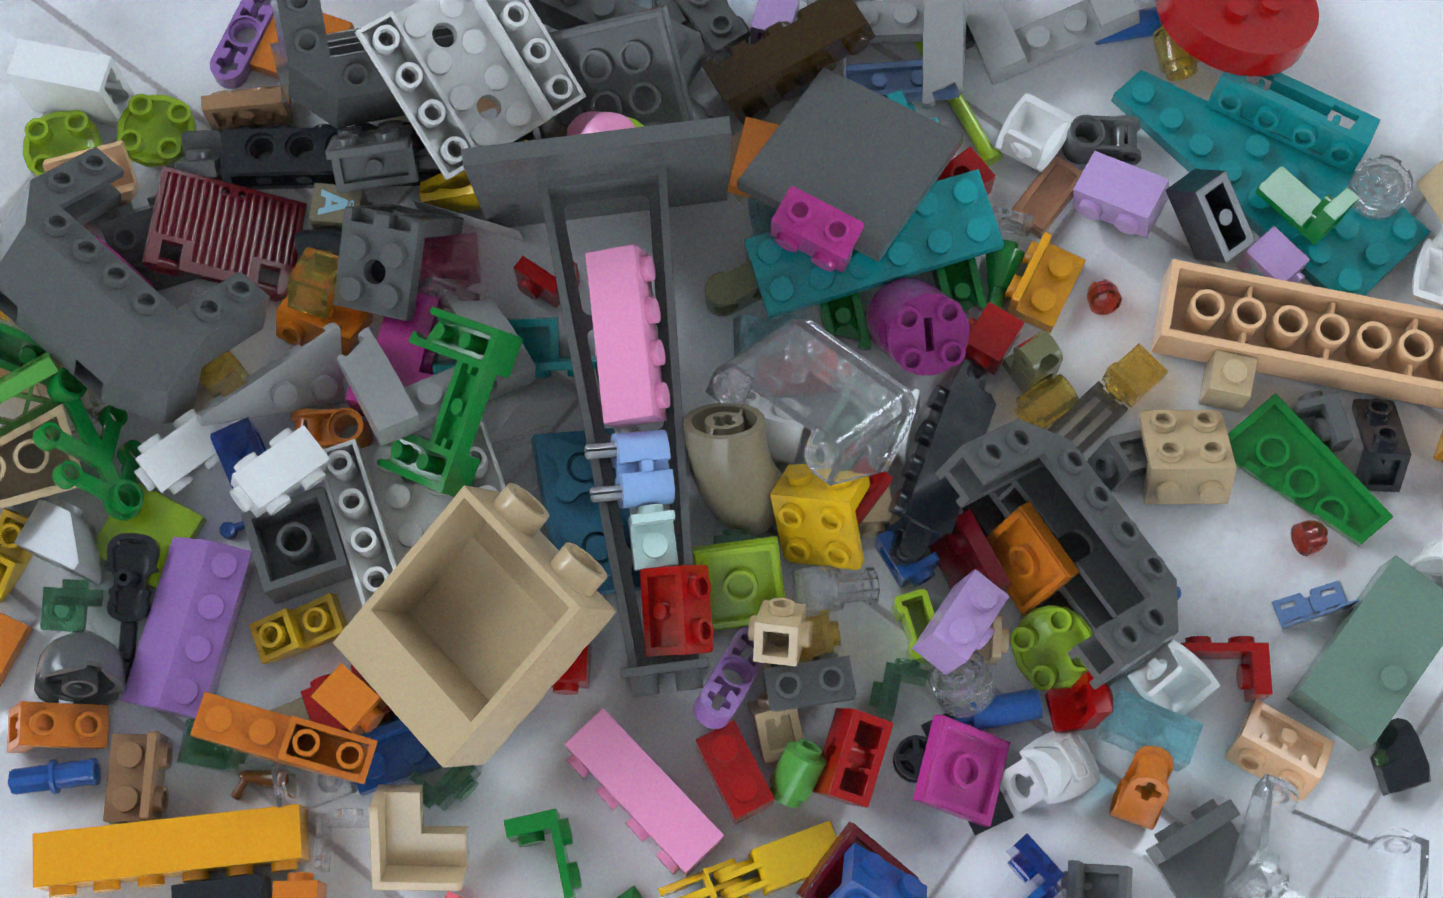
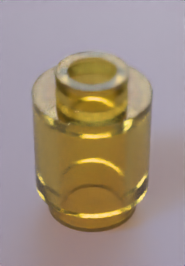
[1152,23,1199,81]
[1014,374,1079,429]

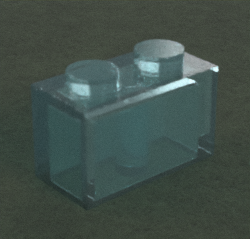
[1097,690,1204,772]

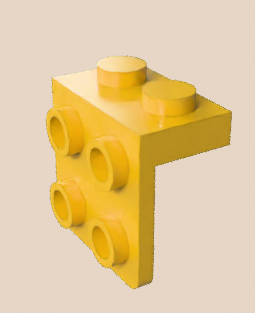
[770,464,870,570]

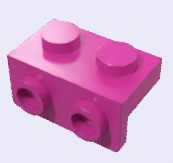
[770,186,864,273]

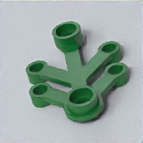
[33,367,144,521]

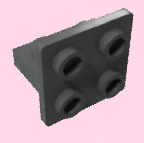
[325,120,419,193]

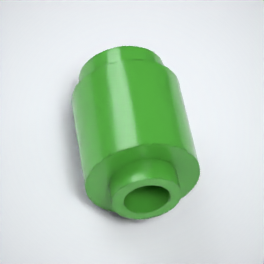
[769,739,827,808]

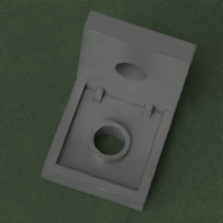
[333,204,464,321]

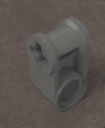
[1062,114,1142,165]

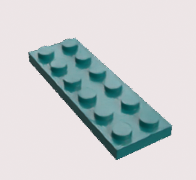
[744,169,1004,320]

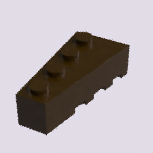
[700,0,876,125]

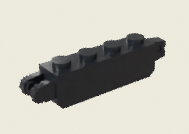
[887,359,996,567]

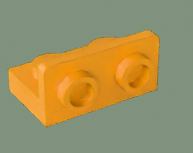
[1005,231,1086,333]

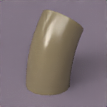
[683,402,782,536]

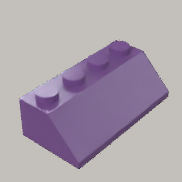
[121,537,255,720]

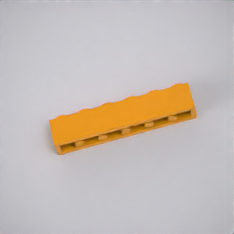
[32,804,311,898]

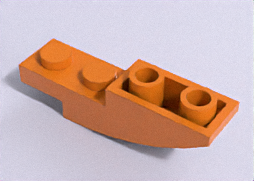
[190,692,378,784]

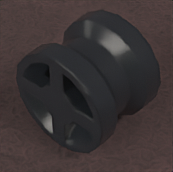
[892,735,928,783]

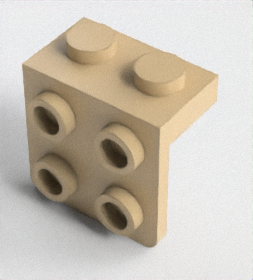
[1139,410,1237,505]

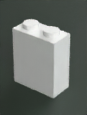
[6,38,134,127]

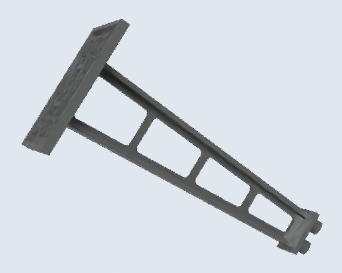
[461,116,732,697]

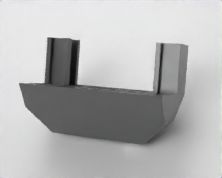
[270,0,454,128]
[0,147,270,424]
[935,418,1179,690]

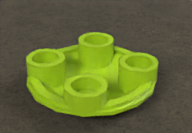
[116,94,196,167]
[23,110,102,176]
[1010,605,1093,691]

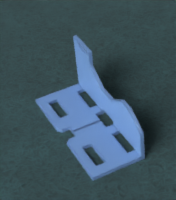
[1271,580,1360,630]

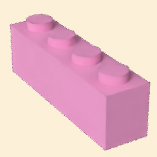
[585,244,670,428]
[565,708,725,877]

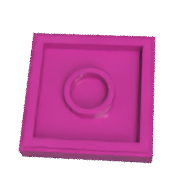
[913,715,1011,827]

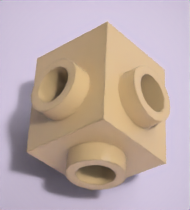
[748,598,813,666]

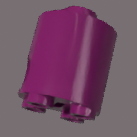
[866,278,970,376]

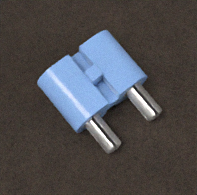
[584,430,675,509]

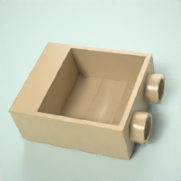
[333,483,616,768]

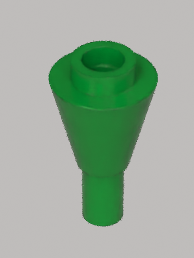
[986,239,1025,309]

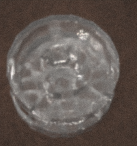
[1348,155,1414,220]
[928,651,997,718]

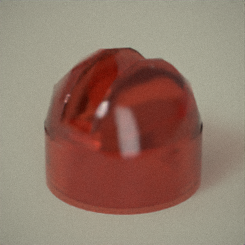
[1087,279,1122,315]
[1290,520,1328,556]

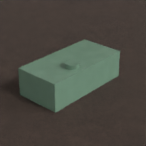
[1286,555,1443,751]

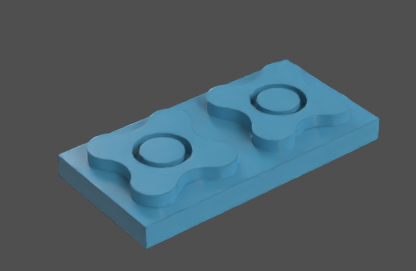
[530,428,641,595]

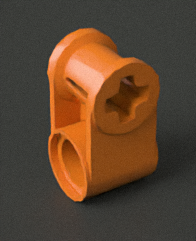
[290,408,373,449]
[1109,746,1174,830]

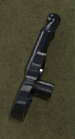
[104,533,161,686]

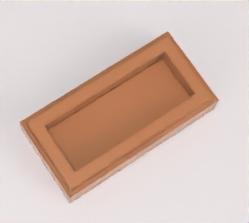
[1008,154,1083,239]

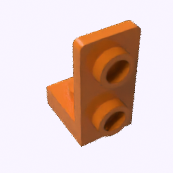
[7,701,109,754]

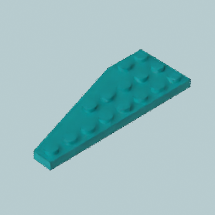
[1111,70,1431,296]

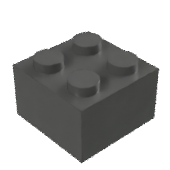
[241,486,353,604]

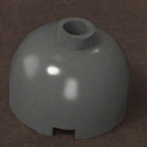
[34,630,126,705]

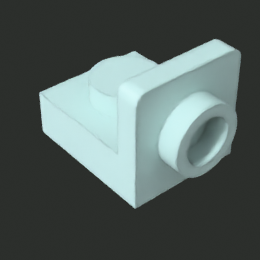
[628,504,679,571]

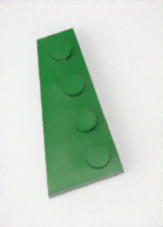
[1228,393,1393,547]

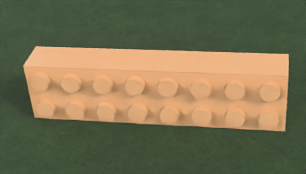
[1151,259,1443,409]

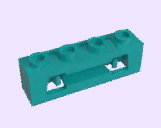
[1206,71,1381,175]

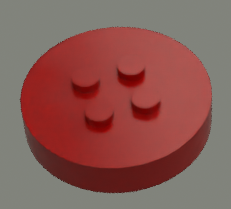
[1156,0,1319,77]

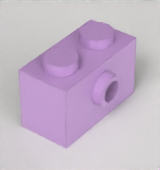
[1073,151,1169,238]
[912,569,1010,675]

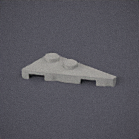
[196,323,344,426]

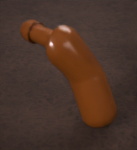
[231,770,290,800]

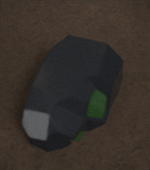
[1370,718,1431,796]

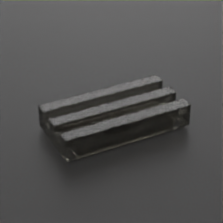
[1047,381,1128,454]

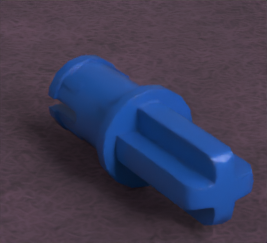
[8,758,101,795]

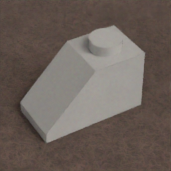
[14,498,103,585]

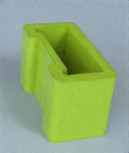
[892,589,935,666]

